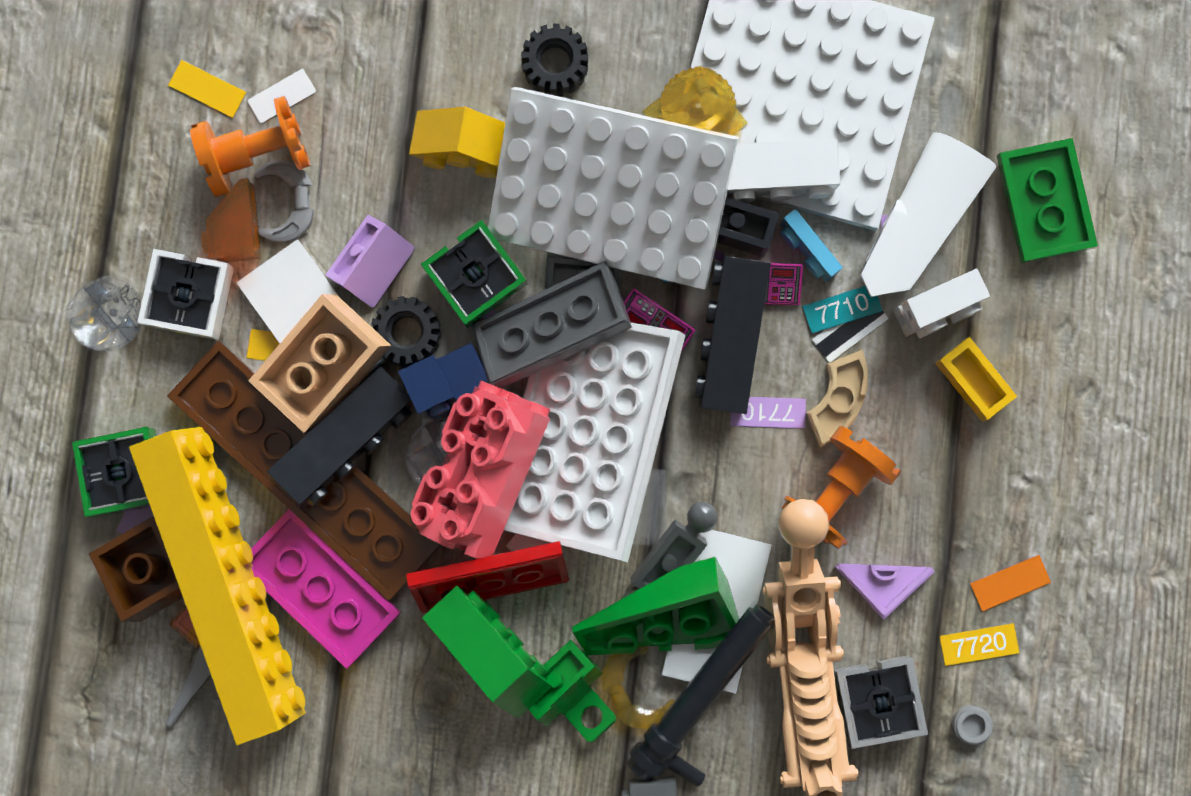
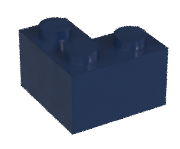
[398,343,489,421]

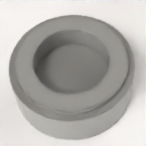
[952,705,993,745]

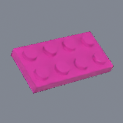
[251,509,401,669]

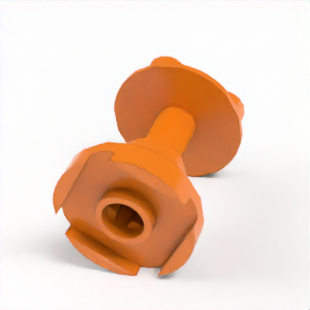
[190,96,311,197]
[781,426,901,549]

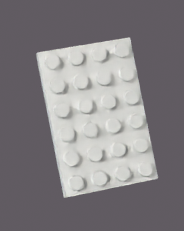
[488,87,739,290]
[504,323,685,562]

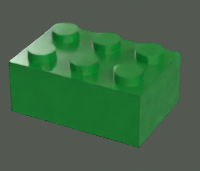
[422,586,552,719]

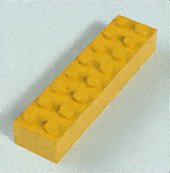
[129,427,306,745]

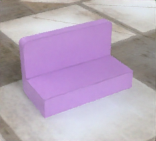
[325,215,414,307]

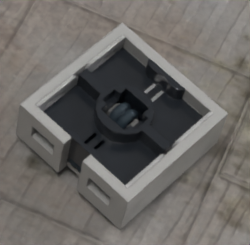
[834,656,928,749]

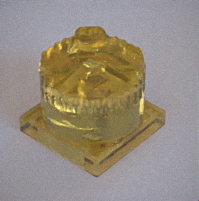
[642,65,748,136]

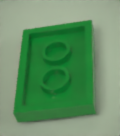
[996,138,1098,264]

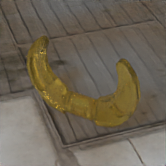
[601,647,675,729]

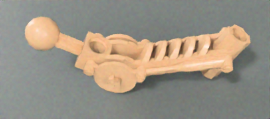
[762,499,858,796]

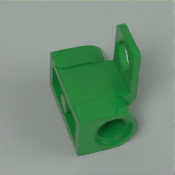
[528,639,617,743]

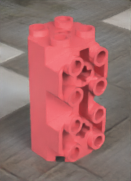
[411,380,551,558]

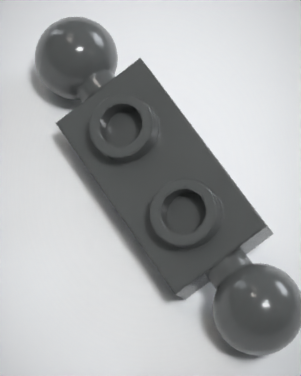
[621,502,718,599]

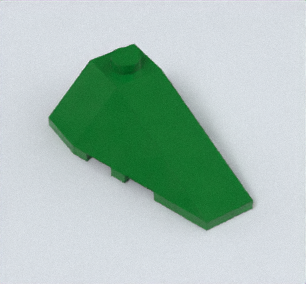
[572,557,739,656]

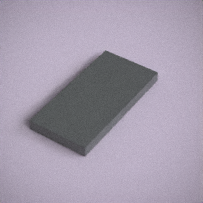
[472,261,632,388]

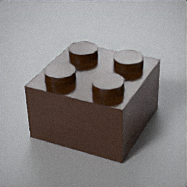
[89,516,183,622]

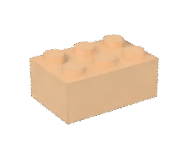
[249,294,392,433]

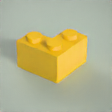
[409,106,505,178]

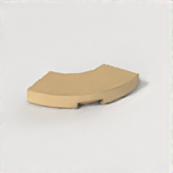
[806,350,868,448]

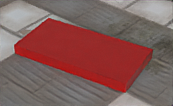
[406,541,570,613]

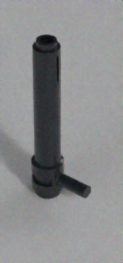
[627,604,775,787]

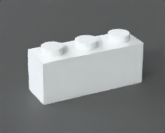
[726,139,841,202]

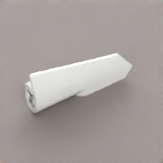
[860,132,996,297]

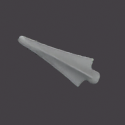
[165,646,211,727]

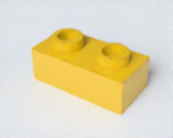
[935,337,1018,422]

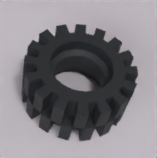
[521,23,588,97]
[371,296,442,367]

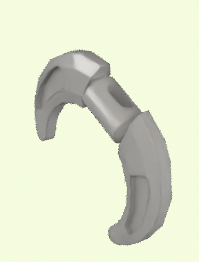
[254,160,314,242]

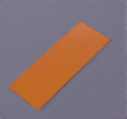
[970,555,1051,611]

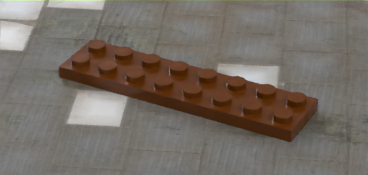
[167,340,441,601]

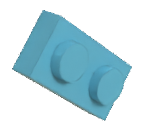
[780,209,843,282]

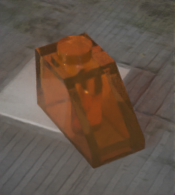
[201,178,262,263]

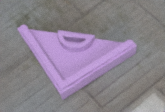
[834,564,935,619]

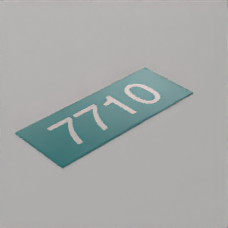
[802,286,883,333]

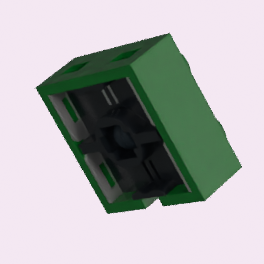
[421,220,528,328]
[72,427,157,518]

